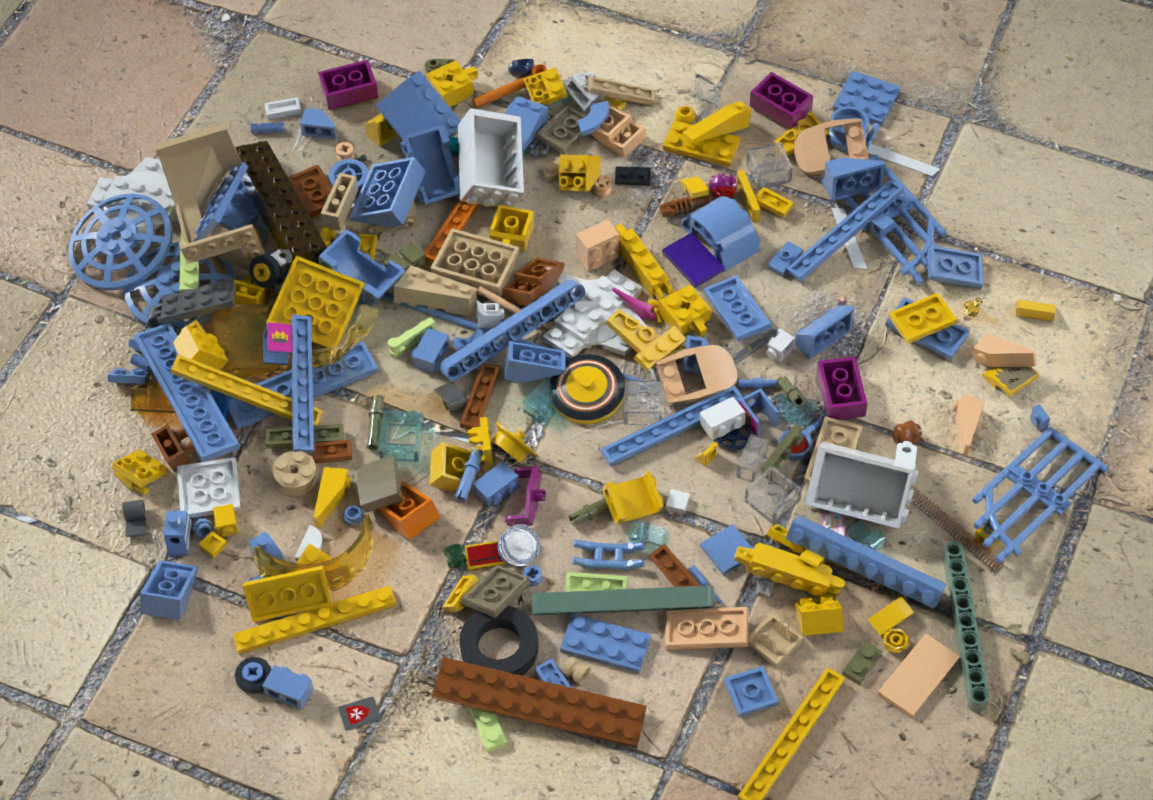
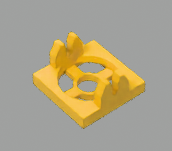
[468,417,494,471]

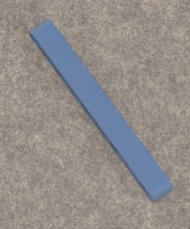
[439,280,585,381]

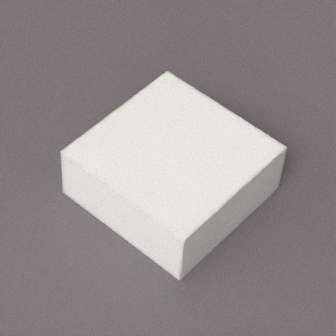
[666,489,690,514]

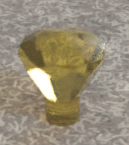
[963,297,983,317]

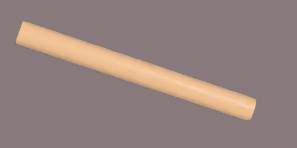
[477,286,544,329]

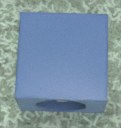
[871,213,895,237]

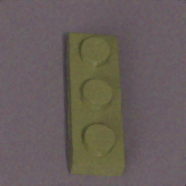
[760,424,803,479]

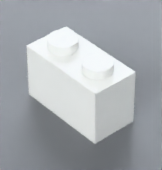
[700,397,745,440]

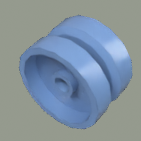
[829,106,869,152]

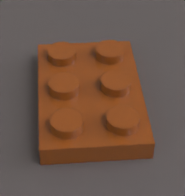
[288,165,332,218]

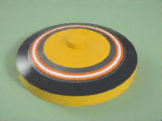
[549,354,625,424]

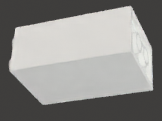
[458,108,524,207]
[805,442,919,529]

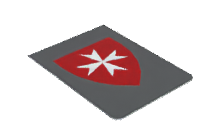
[338,697,380,730]

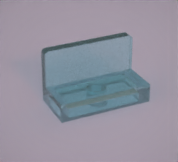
[776,393,818,426]

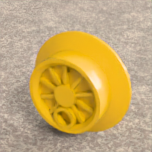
[492,421,539,464]

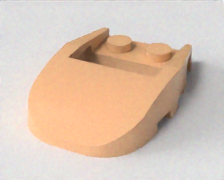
[794,119,869,175]
[655,345,737,407]

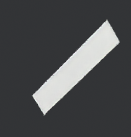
[868,144,940,176]
[831,208,867,269]

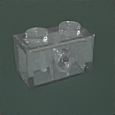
[736,434,769,483]

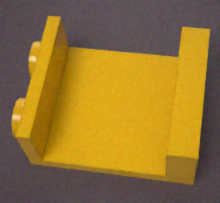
[602,470,664,525]

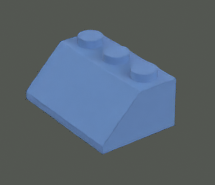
[795,306,855,359]

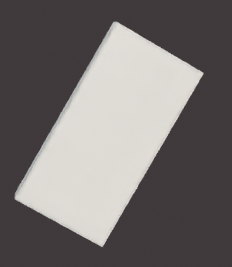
[264,97,302,120]

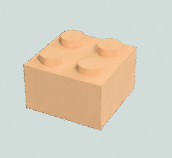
[576,219,619,271]

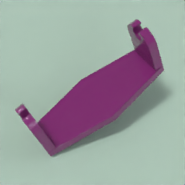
[505,466,546,527]

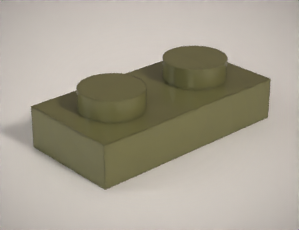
[842,641,882,685]

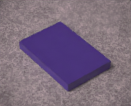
[662,233,724,288]

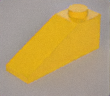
[313,467,352,528]

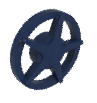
[716,422,752,451]

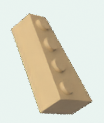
[394,266,477,316]

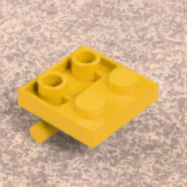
[524,67,567,106]
[112,449,168,495]

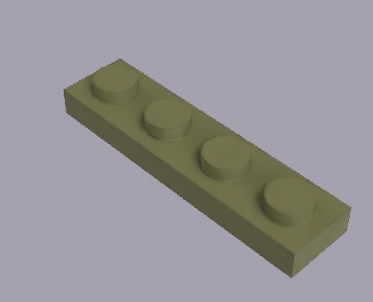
[265,424,344,449]

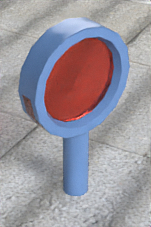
[779,418,823,460]

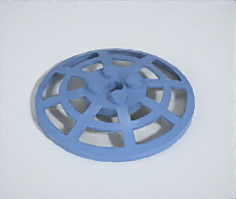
[69,193,173,291]
[124,242,235,332]

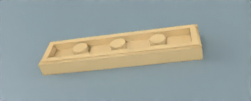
[587,76,655,106]

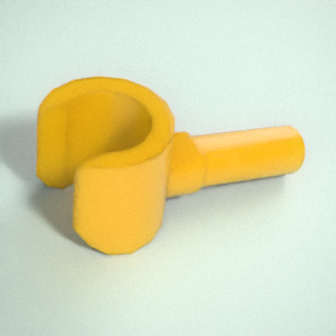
[648,300,662,324]

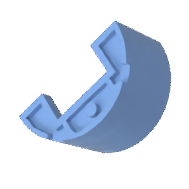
[400,124,460,205]
[681,196,761,272]
[319,229,405,306]

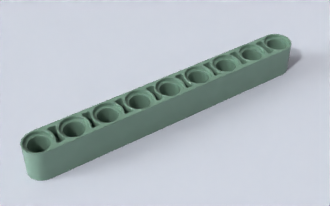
[943,541,989,713]
[531,586,714,615]

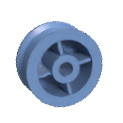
[329,159,368,199]

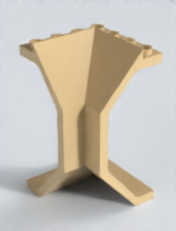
[154,123,265,272]

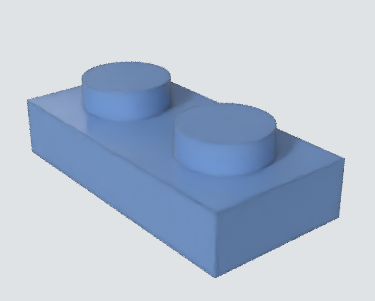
[107,367,150,384]

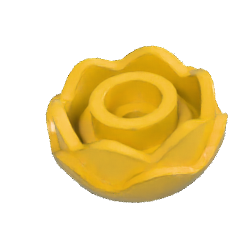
[674,106,696,124]
[883,629,909,653]

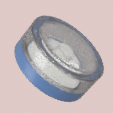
[498,524,541,567]

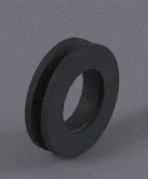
[459,605,539,676]

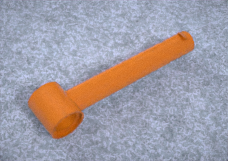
[472,64,547,109]

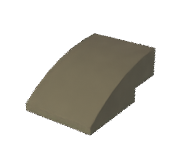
[357,454,403,513]

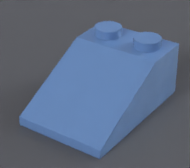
[505,96,548,151]
[824,157,885,201]
[505,341,565,383]
[140,560,198,620]

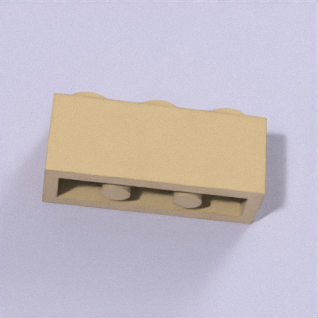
[321,173,359,231]

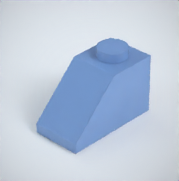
[300,108,337,139]

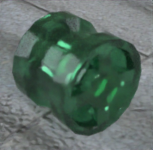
[443,544,467,568]

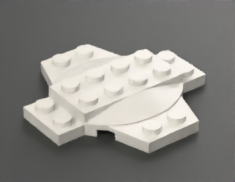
[87,157,180,248]
[543,269,647,358]

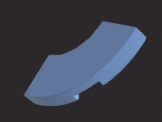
[578,101,609,136]

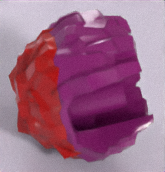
[709,173,738,199]

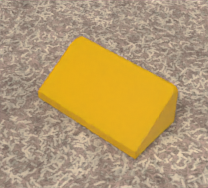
[1016,300,1055,321]

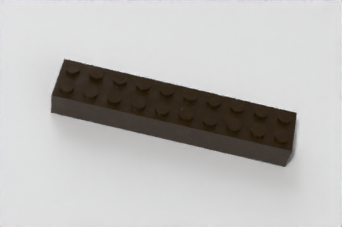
[235,141,327,268]

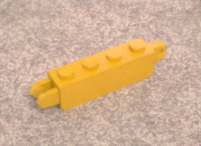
[614,223,674,301]
[734,543,846,597]

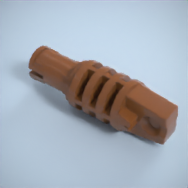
[659,195,709,217]

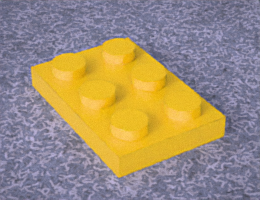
[888,293,958,344]

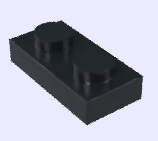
[615,166,651,186]

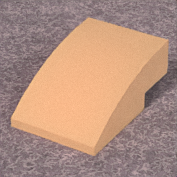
[591,105,647,158]

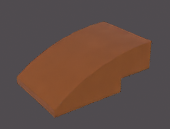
[503,258,565,306]

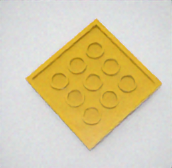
[266,256,365,352]

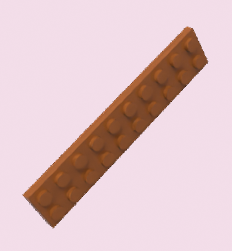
[432,657,647,748]

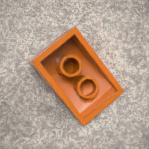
[377,481,441,540]

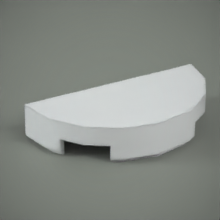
[295,525,323,561]

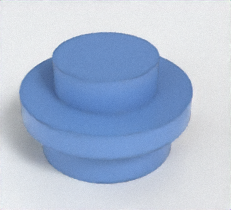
[344,506,364,525]

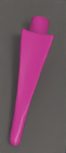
[612,288,656,321]

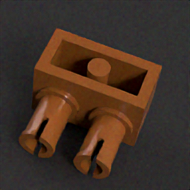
[151,424,196,473]

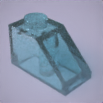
[522,377,553,424]

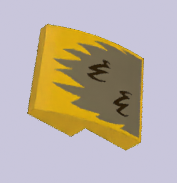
[982,367,1039,397]

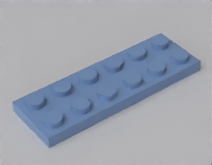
[193,162,248,241]

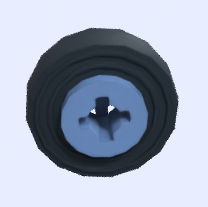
[235,657,272,694]

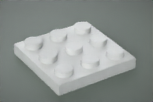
[177,457,241,518]

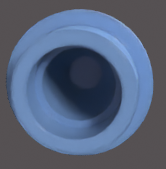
[194,518,214,538]

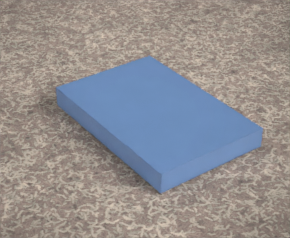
[928,245,983,289]

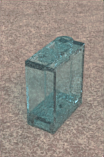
[378,410,424,462]

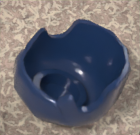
[508,59,534,78]

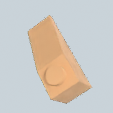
[974,334,1037,367]
[953,394,985,457]

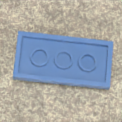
[703,275,771,342]
[885,297,970,361]
[560,614,651,674]

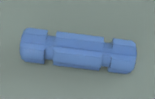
[250,122,285,134]

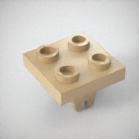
[748,612,804,668]

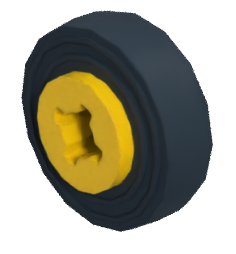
[249,254,281,288]

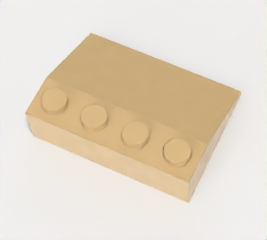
[430,228,520,298]

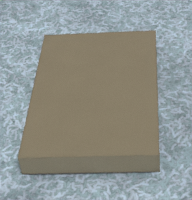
[536,105,586,155]
[461,565,530,618]

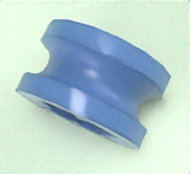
[524,565,542,586]

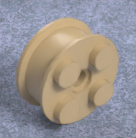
[273,451,318,497]

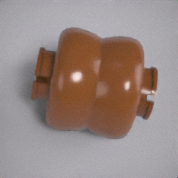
[892,420,922,444]

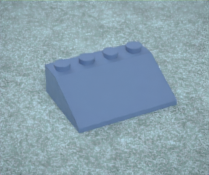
[375,71,461,140]
[349,157,426,228]

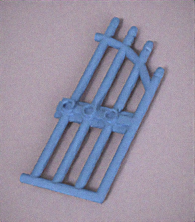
[822,154,947,285]
[972,427,1109,563]

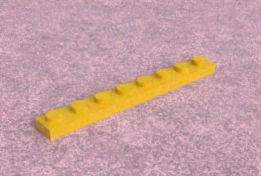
[170,354,323,426]
[233,585,396,654]
[738,667,845,800]

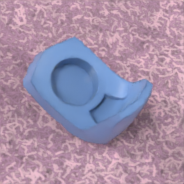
[452,329,484,350]

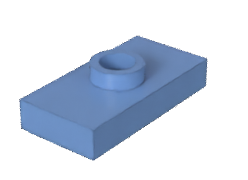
[767,241,803,277]
[534,658,572,688]

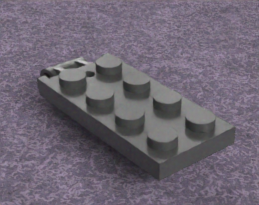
[148,279,236,328]

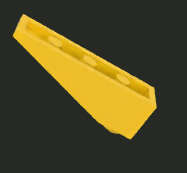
[682,101,752,143]

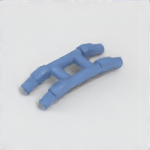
[572,539,645,570]

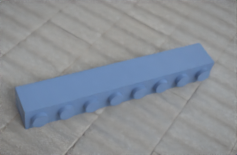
[786,515,947,609]

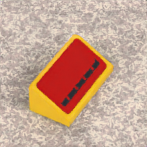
[465,541,507,570]

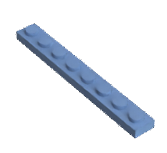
[787,179,905,282]
[291,315,314,454]
[601,385,743,467]

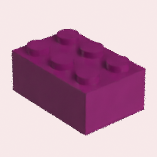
[318,60,379,110]
[749,72,814,130]
[816,356,868,420]

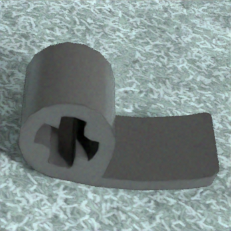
[434,382,467,413]
[122,499,146,537]

